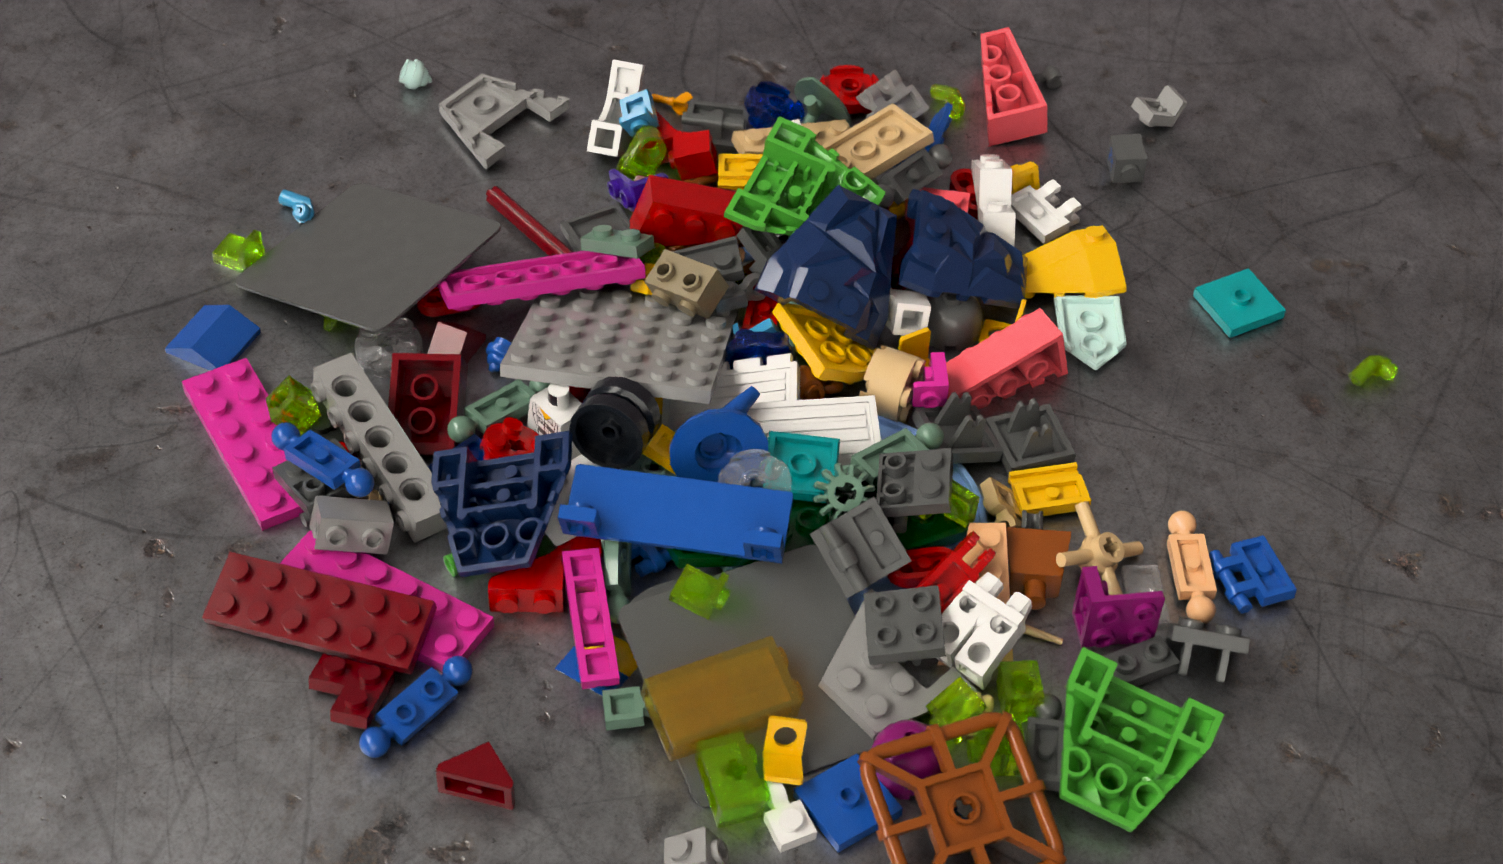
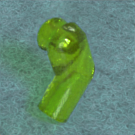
[930,84,966,119]
[1348,355,1398,386]

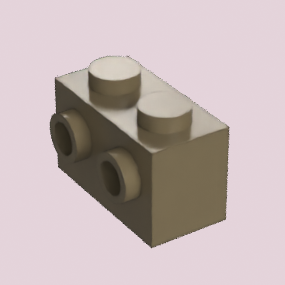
[644,249,729,319]

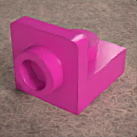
[911,352,949,408]

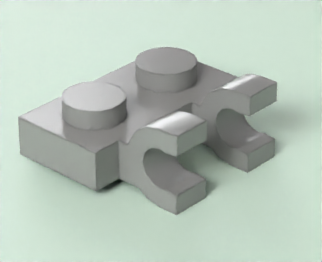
[855,69,930,119]

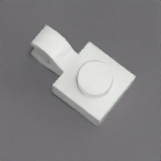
[763,781,817,853]

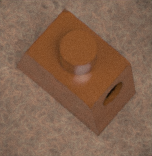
[1006,527,1071,610]

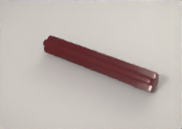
[486,186,573,256]

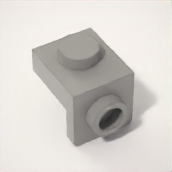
[1131,85,1187,127]
[664,826,729,864]

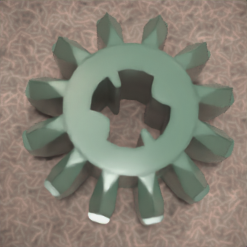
[813,463,875,521]

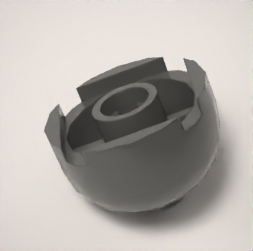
[926,292,983,350]

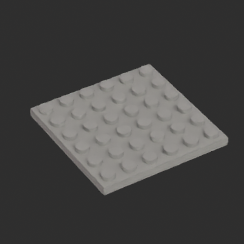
[500,288,739,404]

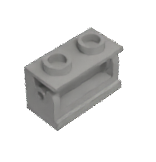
[309,495,394,554]

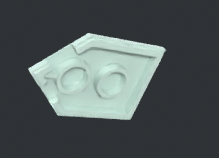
[1054,295,1127,371]

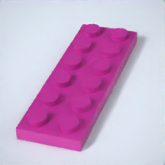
[437,251,646,311]
[182,358,304,531]
[280,530,494,672]

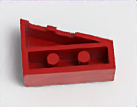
[629,175,743,247]

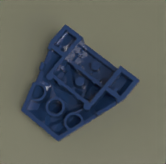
[754,185,897,350]
[899,189,1028,309]
[431,430,573,577]

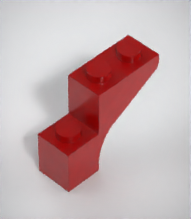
[632,109,718,181]
[488,536,603,614]

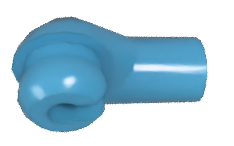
[279,189,315,223]

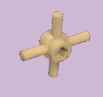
[1056,501,1144,595]

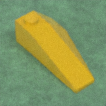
[1024,225,1127,298]

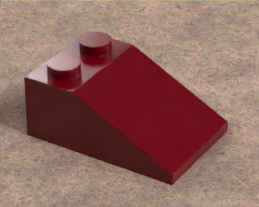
[388,353,468,456]

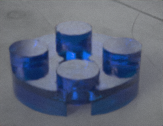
[744,81,805,129]
[725,329,793,369]

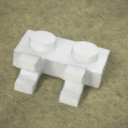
[1011,179,1081,244]

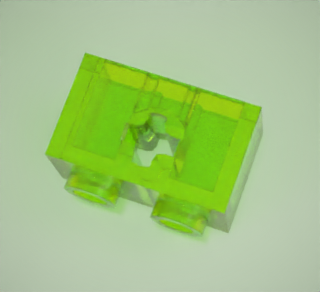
[694,731,770,828]

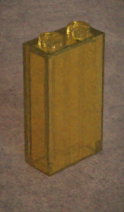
[641,635,804,762]

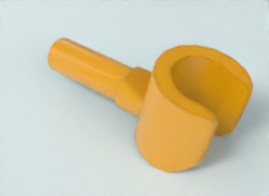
[652,92,693,115]

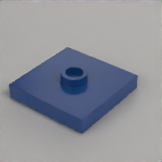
[793,753,903,853]

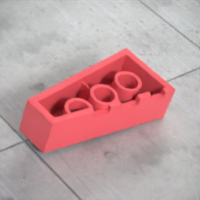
[980,27,1047,147]
[940,308,1068,410]

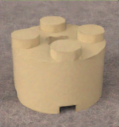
[859,345,926,424]

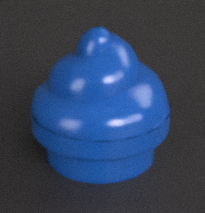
[485,337,511,373]

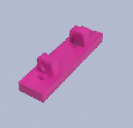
[562,547,620,689]

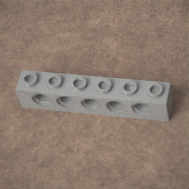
[310,353,447,543]

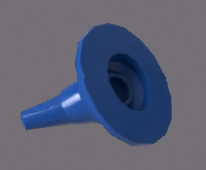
[669,386,768,486]

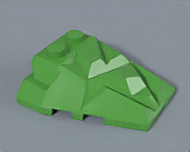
[724,116,886,236]
[1059,647,1224,833]

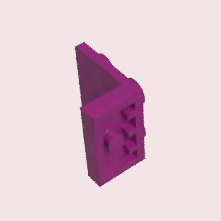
[1072,566,1165,648]

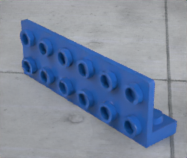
[558,464,793,564]

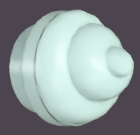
[399,59,432,90]

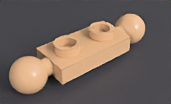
[1166,510,1217,624]

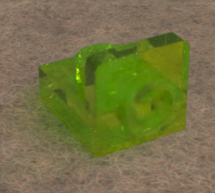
[212,230,265,273]
[919,480,980,528]
[669,564,731,620]
[925,677,987,745]

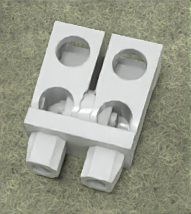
[936,572,1032,690]

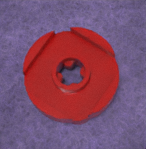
[820,65,879,114]
[480,417,539,460]

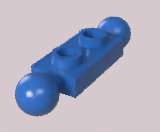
[271,422,374,497]
[359,656,473,758]

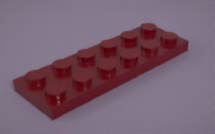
[202,552,437,675]

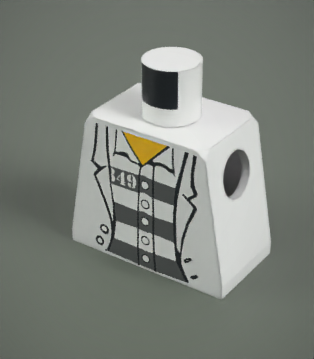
[527,384,582,460]

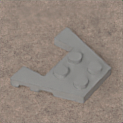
[439,73,569,169]
[818,589,977,739]

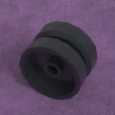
[569,377,661,469]

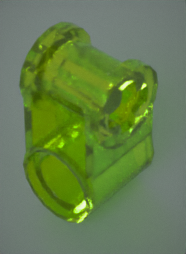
[616,126,666,181]

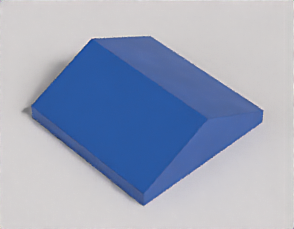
[165,305,261,371]

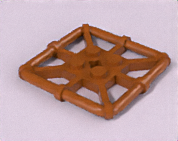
[858,710,1067,864]

